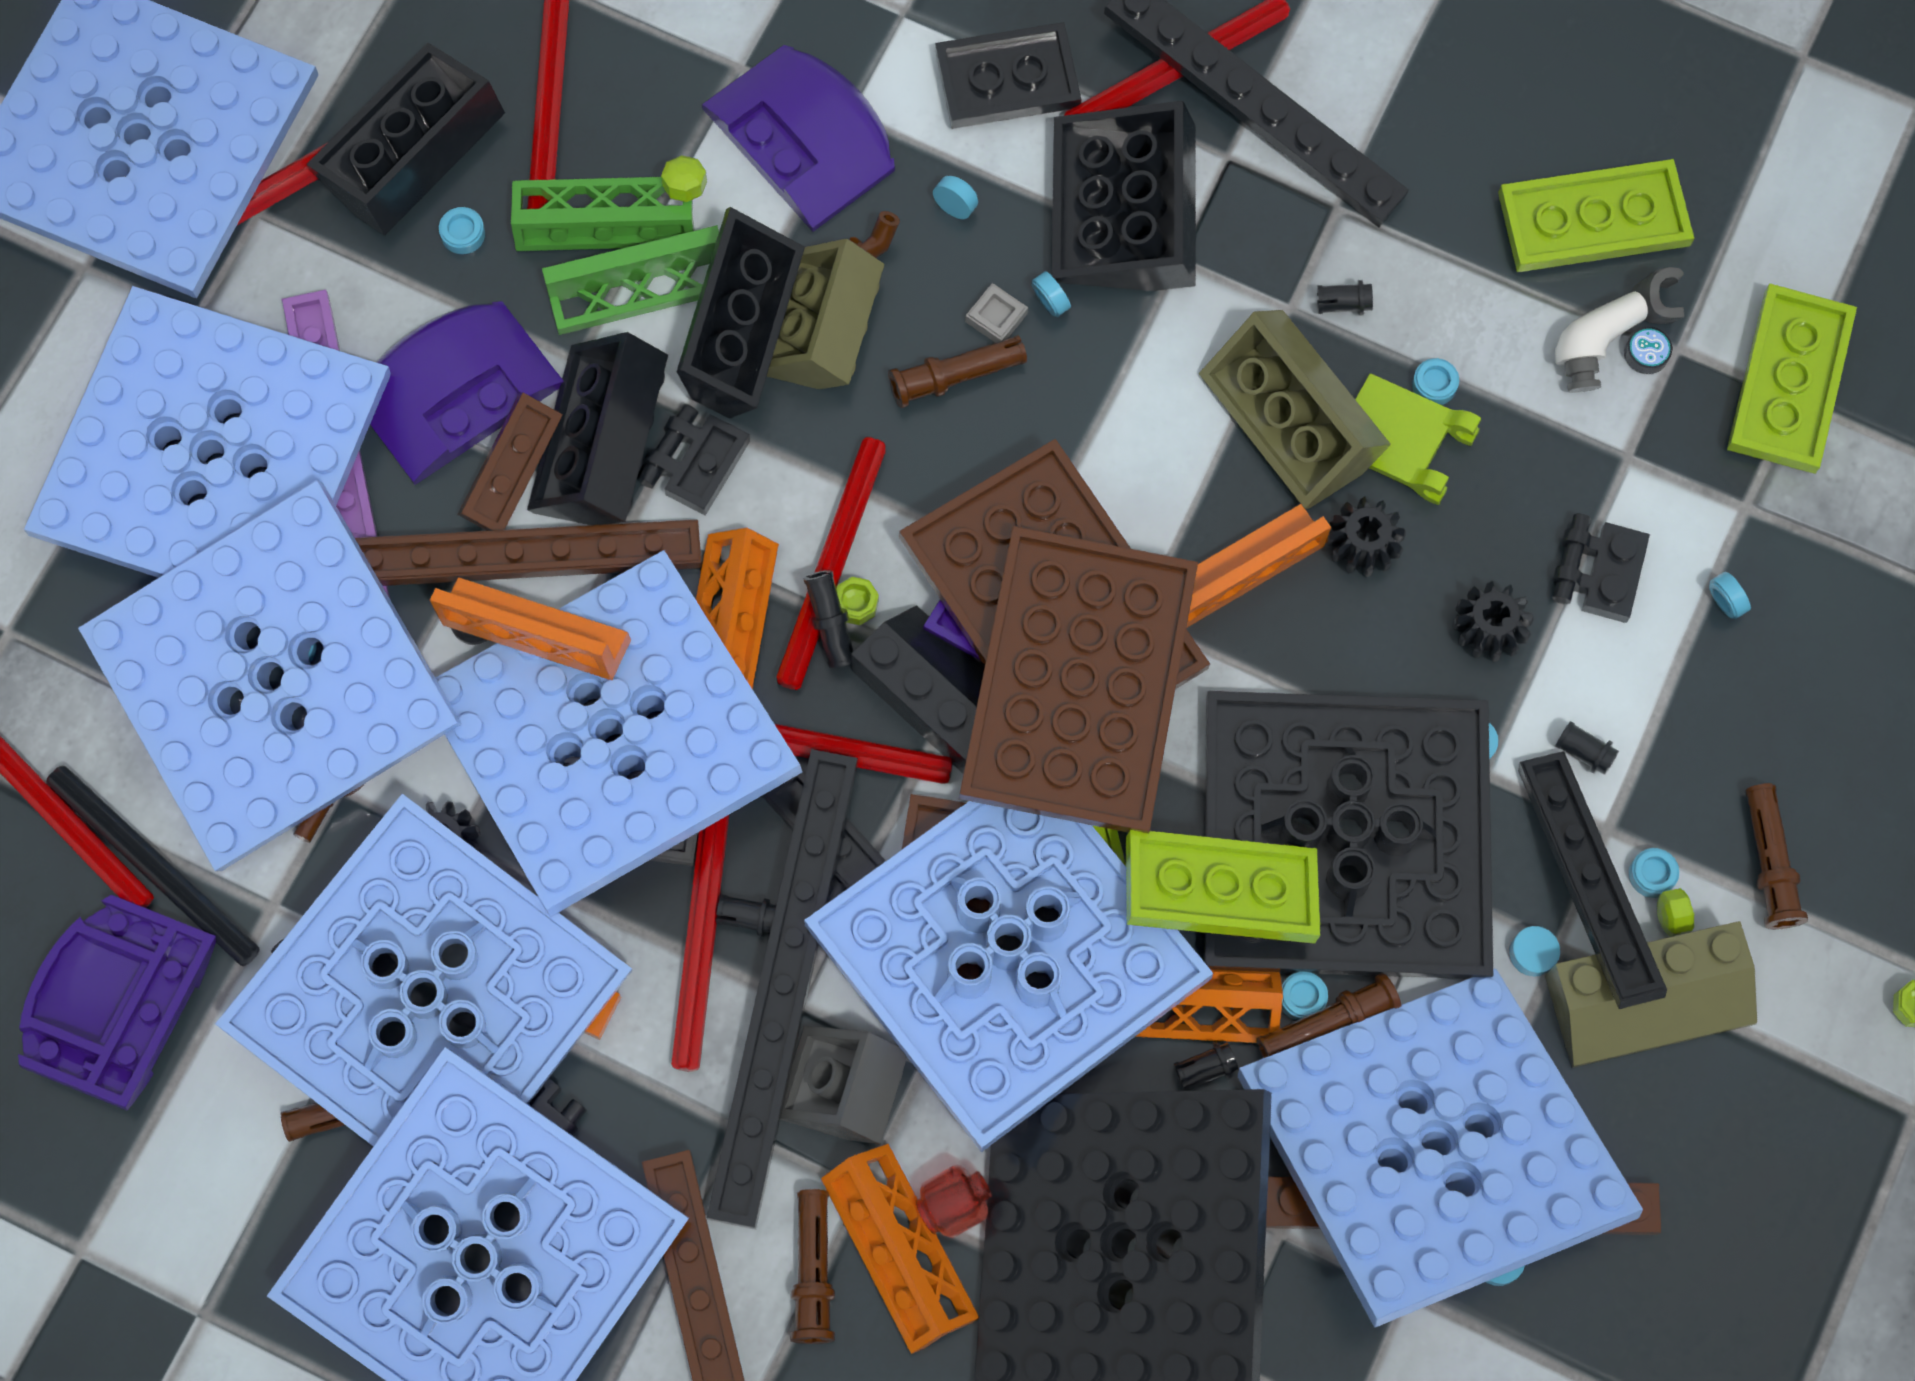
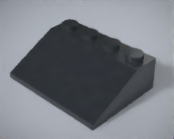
[1052,101,1196,291]

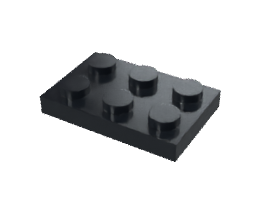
[935,22,1082,129]

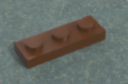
[457,393,563,531]

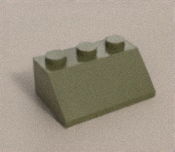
[767,239,885,389]

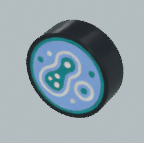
[1624,327,1673,374]

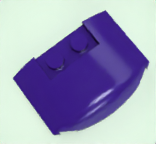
[702,45,895,232]
[370,301,564,485]
[18,895,216,1111]

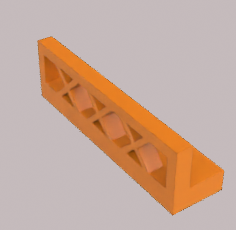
[1187,504,1331,628]
[696,528,779,689]
[430,577,631,680]
[1135,969,1283,1043]
[821,1144,979,1354]

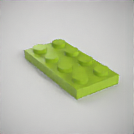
[1498,159,1695,272]
[1727,283,1857,474]
[1126,830,1320,944]

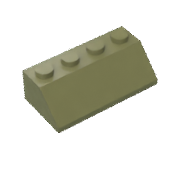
[1199,310,1391,509]
[1545,921,1757,1068]

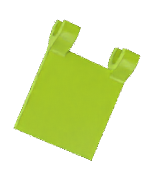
[1355,373,1481,505]

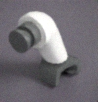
[1555,267,1684,393]

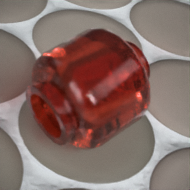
[916,1164,992,1238]

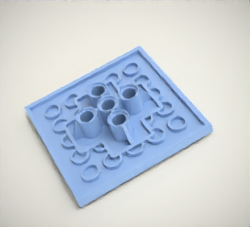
[0,0,319,299]
[24,286,391,578]
[78,480,462,871]
[435,550,802,917]
[215,794,632,1147]
[804,801,1213,1152]
[1238,968,1643,1328]
[267,1047,689,1381]

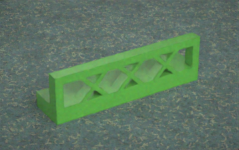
[511,177,695,251]
[542,225,719,335]

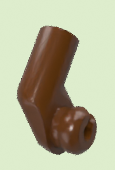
[849,211,900,258]

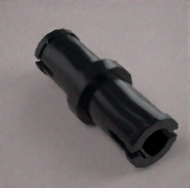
[803,570,854,668]

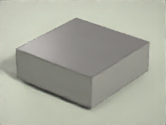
[965,283,1028,343]

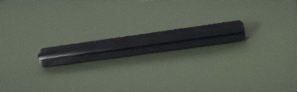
[46,765,260,966]

